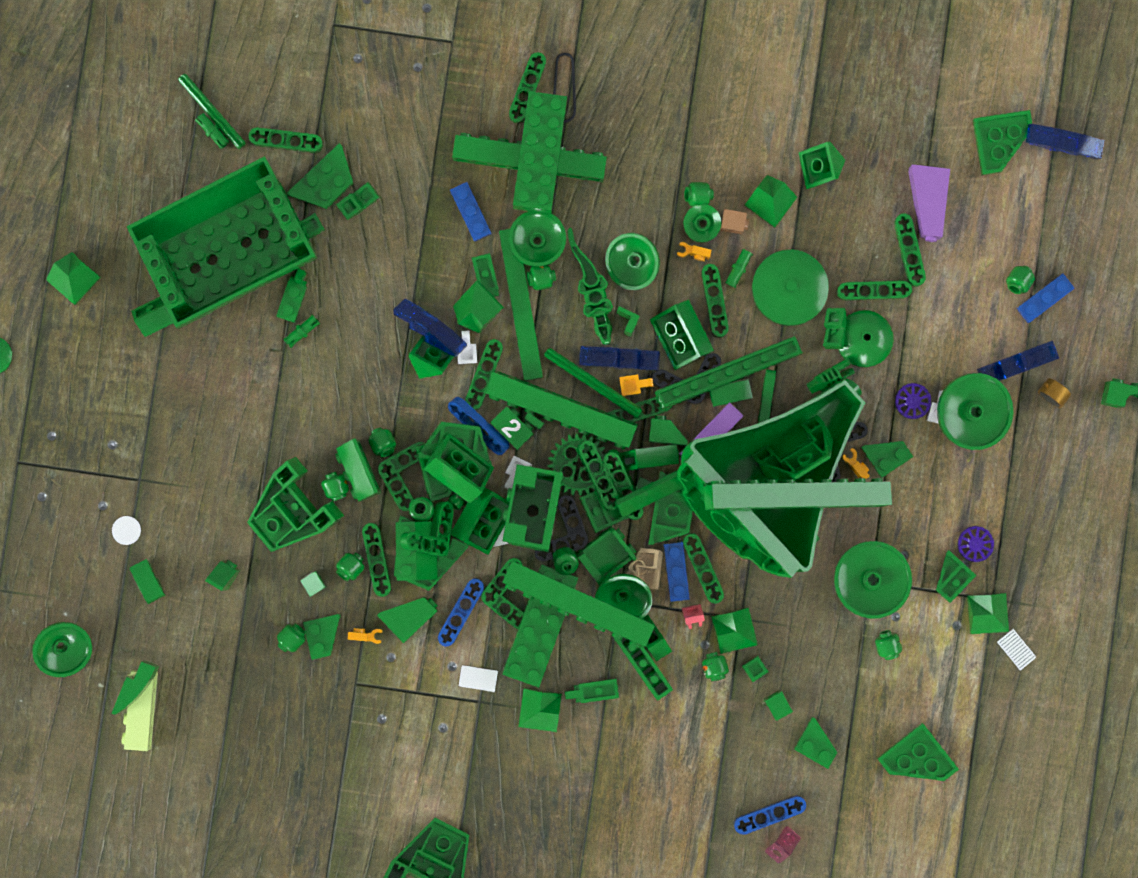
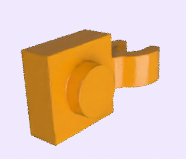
[677,242,712,262]
[619,374,654,396]
[842,448,870,479]
[348,628,383,644]

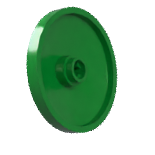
[752,249,829,326]
[937,373,1013,450]
[834,541,912,619]

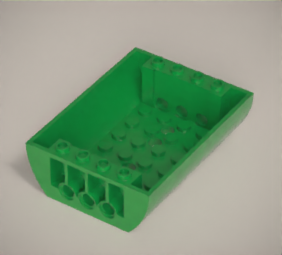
[126,156,318,329]

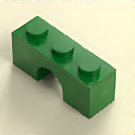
[1101,378,1138,409]

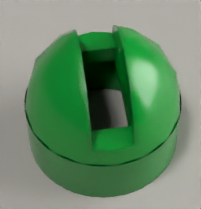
[447,494,464,510]

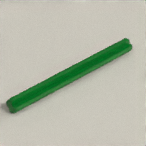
[544,348,642,418]

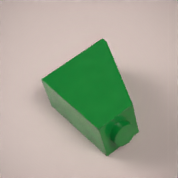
[620,444,679,471]
[377,597,438,643]

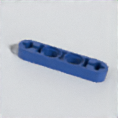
[448,397,510,455]
[438,579,484,646]
[734,795,806,835]

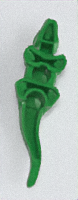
[567,227,613,345]

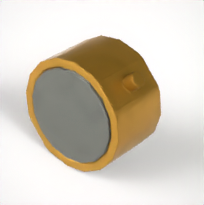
[1038,378,1071,408]

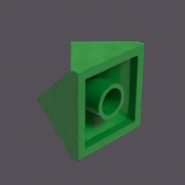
[798,142,846,189]
[744,175,797,228]
[46,252,101,305]
[453,280,504,333]
[409,333,457,379]
[967,593,1009,634]
[711,608,758,654]
[519,688,562,732]

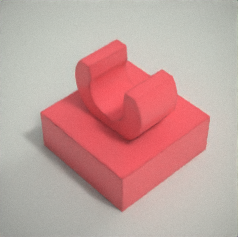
[682,604,705,629]

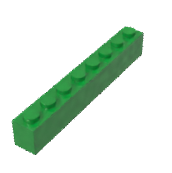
[452,133,607,182]
[485,370,638,449]
[502,561,655,648]

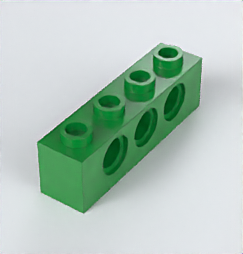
[612,636,673,701]

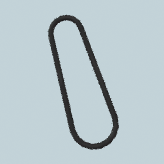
[553,53,576,123]

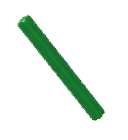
[178,74,246,149]

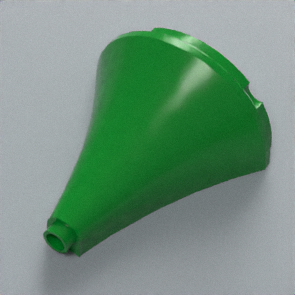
[677,379,866,578]

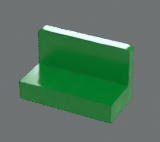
[131,297,173,337]
[616,306,640,337]

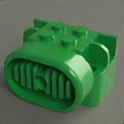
[502,464,563,552]

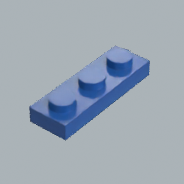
[450,182,491,242]
[1016,274,1075,323]
[663,542,690,602]

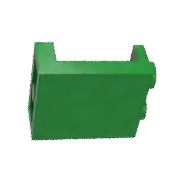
[576,526,637,585]

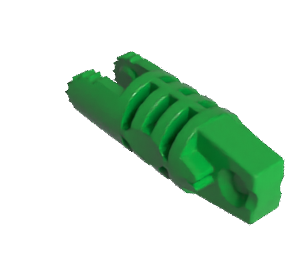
[806,358,855,394]

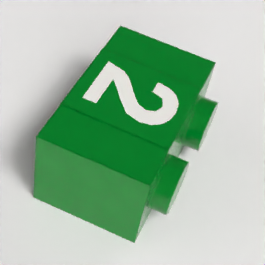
[490,406,534,451]

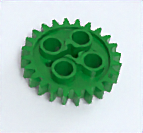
[547,433,607,496]

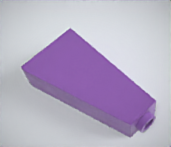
[908,164,950,242]
[679,402,743,461]

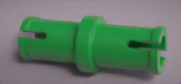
[195,113,230,149]
[725,249,753,288]
[283,314,320,348]

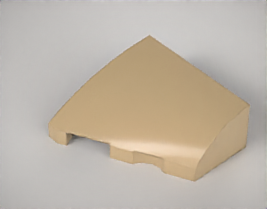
[626,548,663,590]

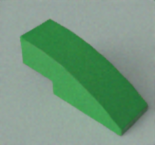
[111,660,159,715]

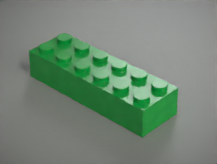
[513,91,567,214]
[502,564,578,688]

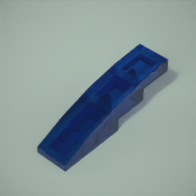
[1025,124,1105,160]
[393,299,467,357]
[977,341,1059,381]
[579,346,660,371]

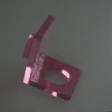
[765,826,801,863]

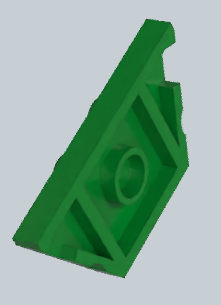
[287,143,354,209]
[418,421,492,465]
[648,471,693,545]

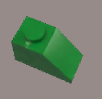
[648,415,688,446]
[205,560,240,591]
[643,614,672,662]

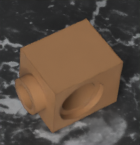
[720,209,749,235]

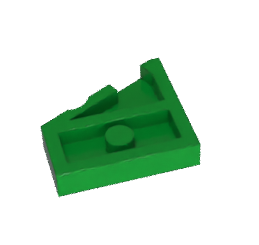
[860,441,913,478]
[579,491,629,533]
[935,550,977,604]
[303,614,341,660]
[794,717,838,769]

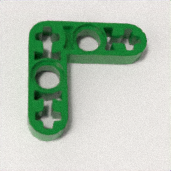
[378,442,424,511]
[400,501,454,557]
[481,558,524,629]

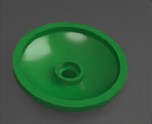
[509,211,566,267]
[605,233,660,290]
[838,310,894,367]
[594,574,652,619]
[32,622,92,677]

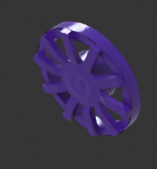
[895,383,931,419]
[957,526,994,562]

